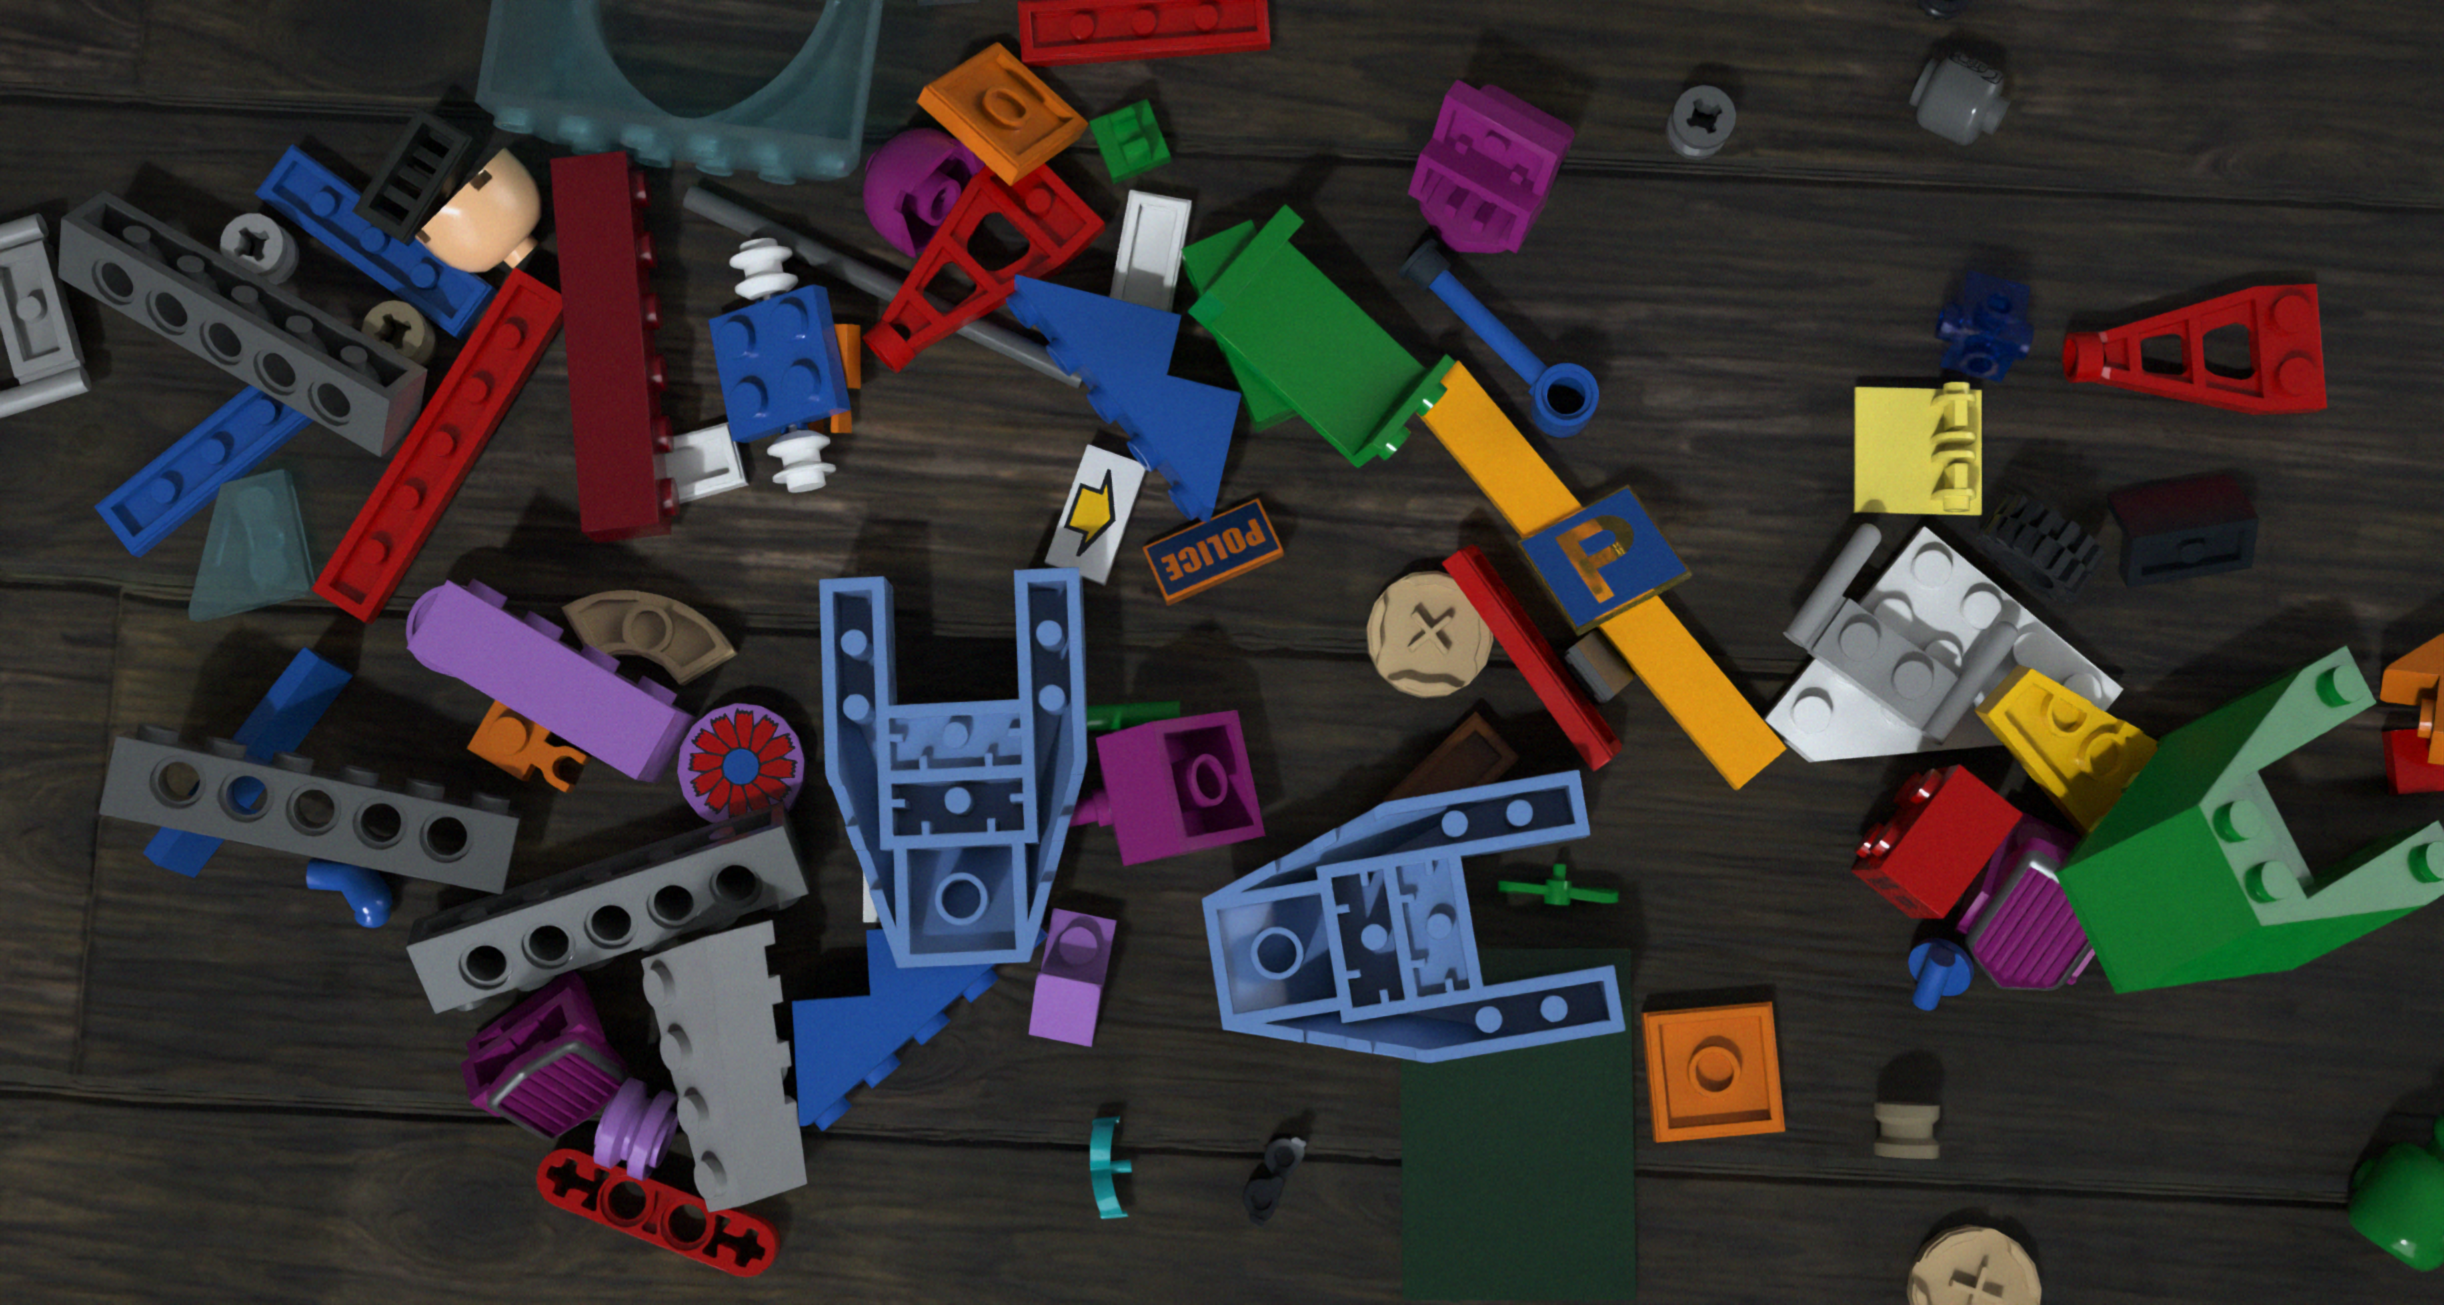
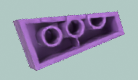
[406,578,697,783]

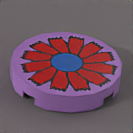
[677,703,808,824]

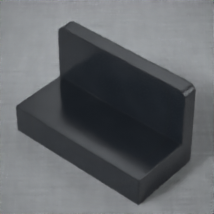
[2107,474,2259,588]

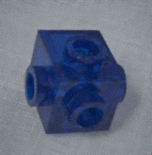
[1934,270,2034,382]

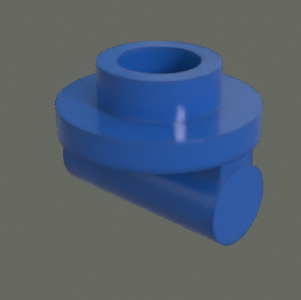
[1908,938,1974,1011]

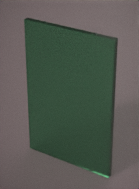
[1400,945,1636,1303]

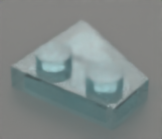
[188,469,317,623]

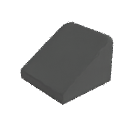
[1561,630,1634,705]

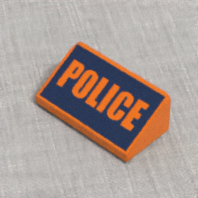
[1142,498,1284,606]

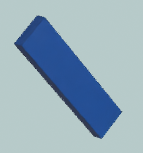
[255,144,498,341]
[94,385,314,558]
[143,647,353,878]

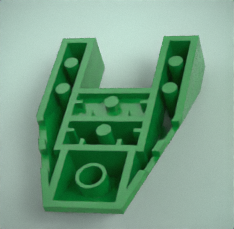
[2054,645,2444,994]

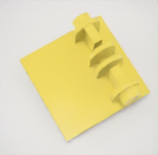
[1854,382,1982,516]

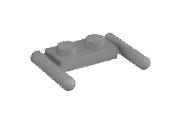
[0,213,92,418]
[1783,523,2019,746]

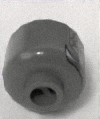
[1909,51,2011,146]

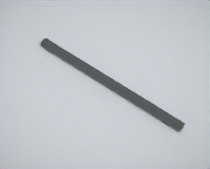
[683,184,1083,389]

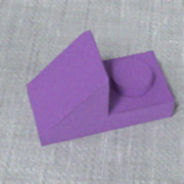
[1029,908,1117,1047]

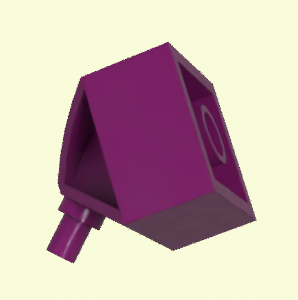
[1069,710,1266,866]

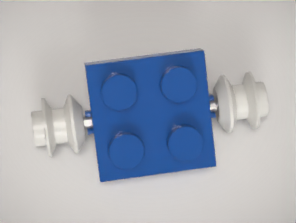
[708,238,851,492]

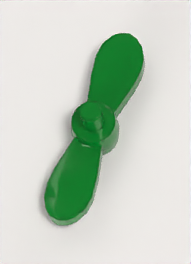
[1497,863,1619,905]

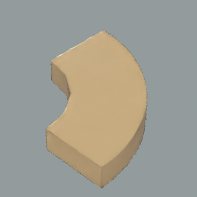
[562,590,738,686]

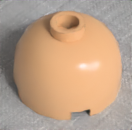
[414,147,542,273]

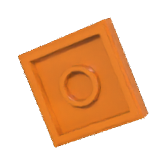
[917,42,1089,186]
[1640,1001,1785,1143]

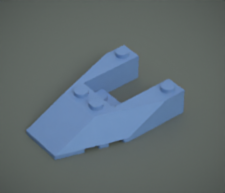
[819,567,1088,968]
[1202,770,1626,1063]

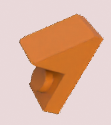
[2380,632,2444,765]

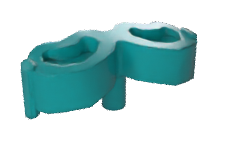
[1090,1116,1132,1219]

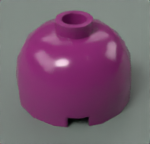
[863,128,985,258]

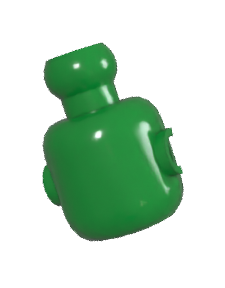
[2347,1110,2444,1272]

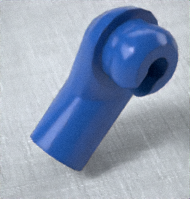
[306,858,393,928]

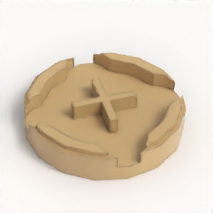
[1366,571,1494,698]
[1907,1224,2042,1305]

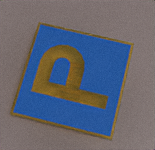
[1517,484,1692,636]

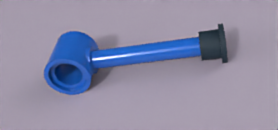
[1398,238,1599,438]

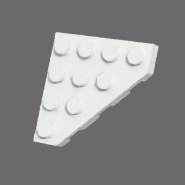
[1762,526,2123,762]

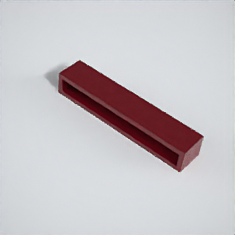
[550,150,680,543]

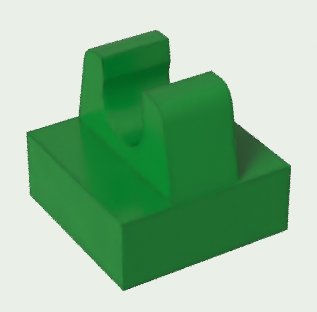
[1089,99,1171,185]

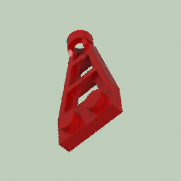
[862,163,1105,374]
[2062,284,2327,415]

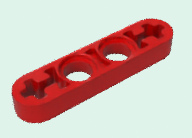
[536,1146,781,1278]

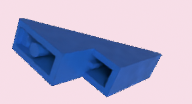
[1005,274,1242,523]
[792,918,1049,1132]

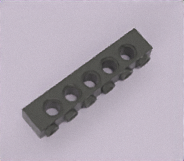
[58,190,428,457]
[99,723,522,894]
[406,801,809,1014]

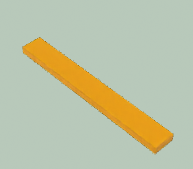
[1415,360,1787,790]

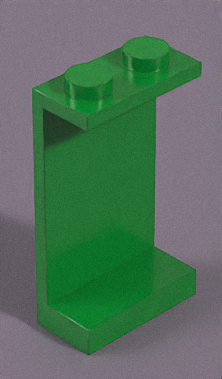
[1187,204,1456,468]

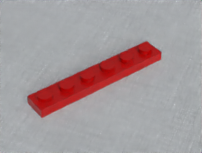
[311,267,564,625]

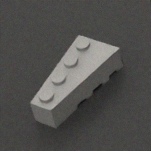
[641,920,807,1213]

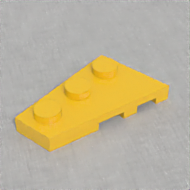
[1974,665,2158,837]

